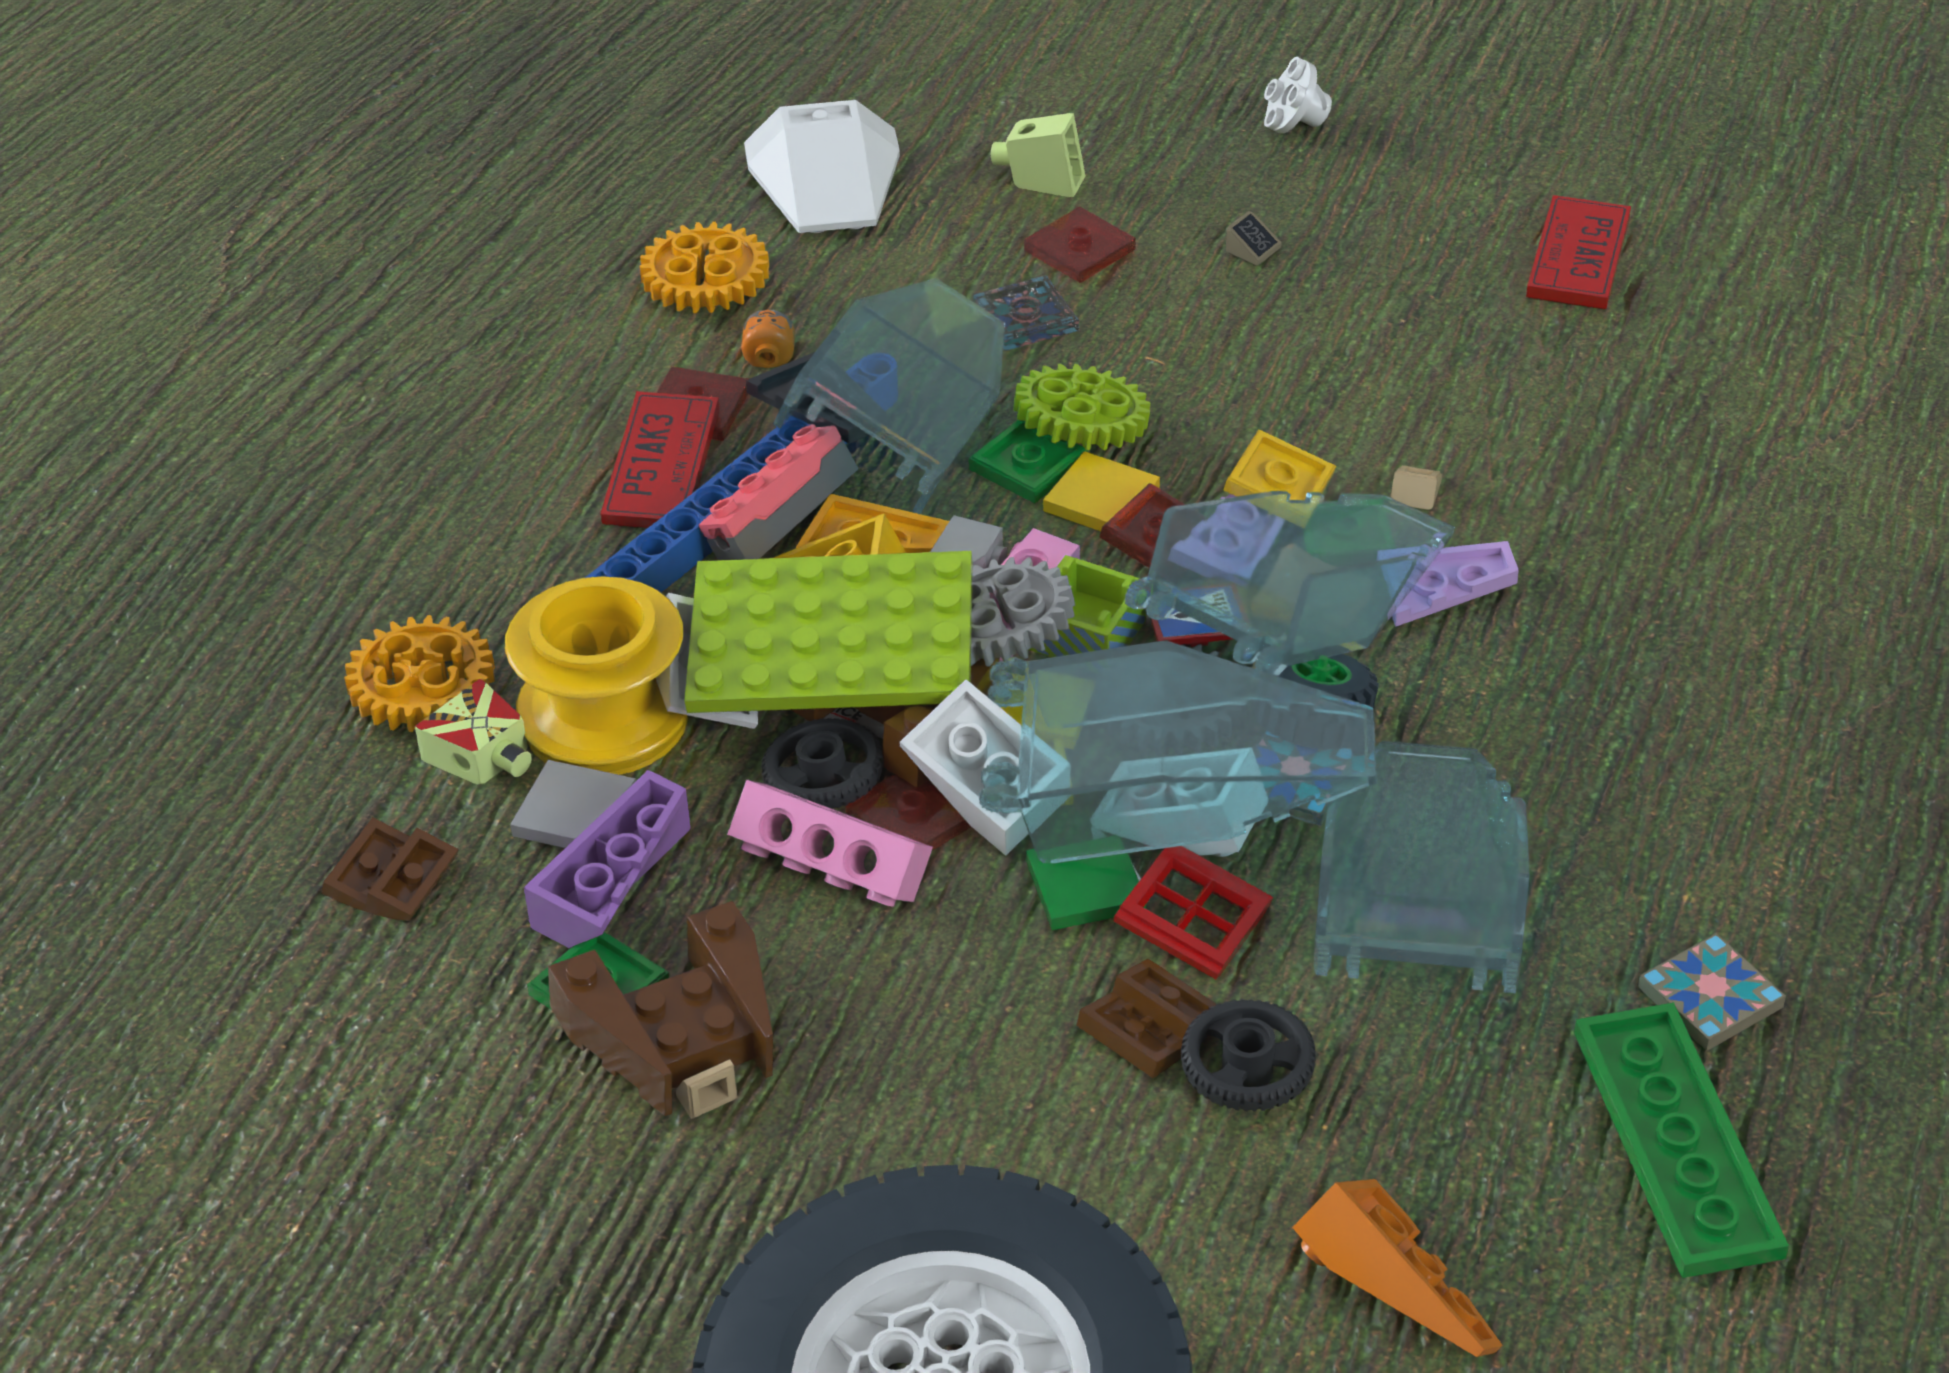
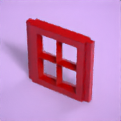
[1113,840,1273,980]

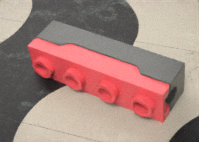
[698,424,859,560]

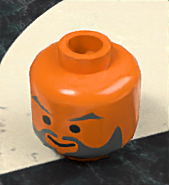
[741,309,795,368]

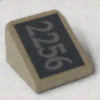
[1226,211,1281,266]

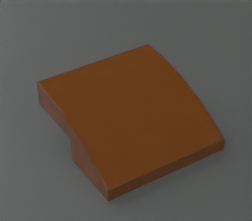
[322,817,459,921]
[1076,959,1216,1078]

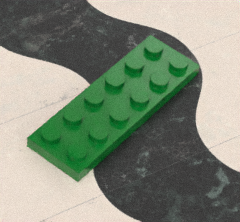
[1574,1002,1789,1278]

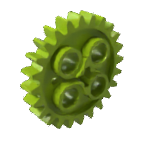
[1013,364,1151,450]

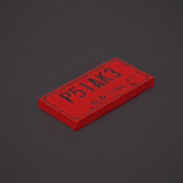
[1526,195,1631,309]
[600,391,720,528]

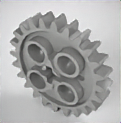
[971,557,1075,666]

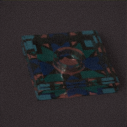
[973,275,1079,351]

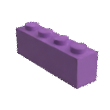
[524,770,691,948]

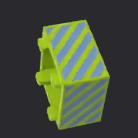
[1028,555,1147,674]

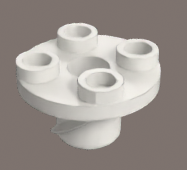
[1264,57,1332,134]

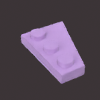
[1376,541,1519,627]

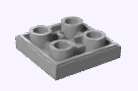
[510,760,636,848]

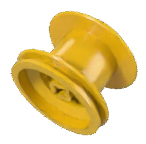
[505,576,688,775]

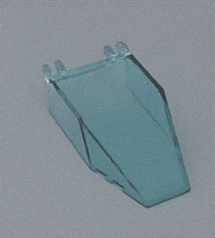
[773,278,1005,514]
[1124,491,1455,677]
[979,640,1377,863]
[1314,741,1529,993]

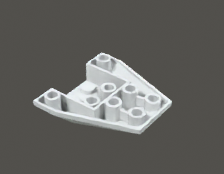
[744,100,900,233]

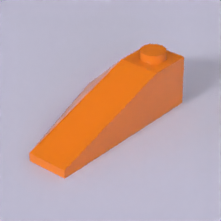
[1292,1179,1503,1357]

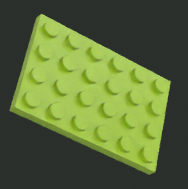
[684,551,973,713]

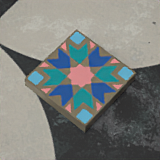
[1638,933,1786,1051]

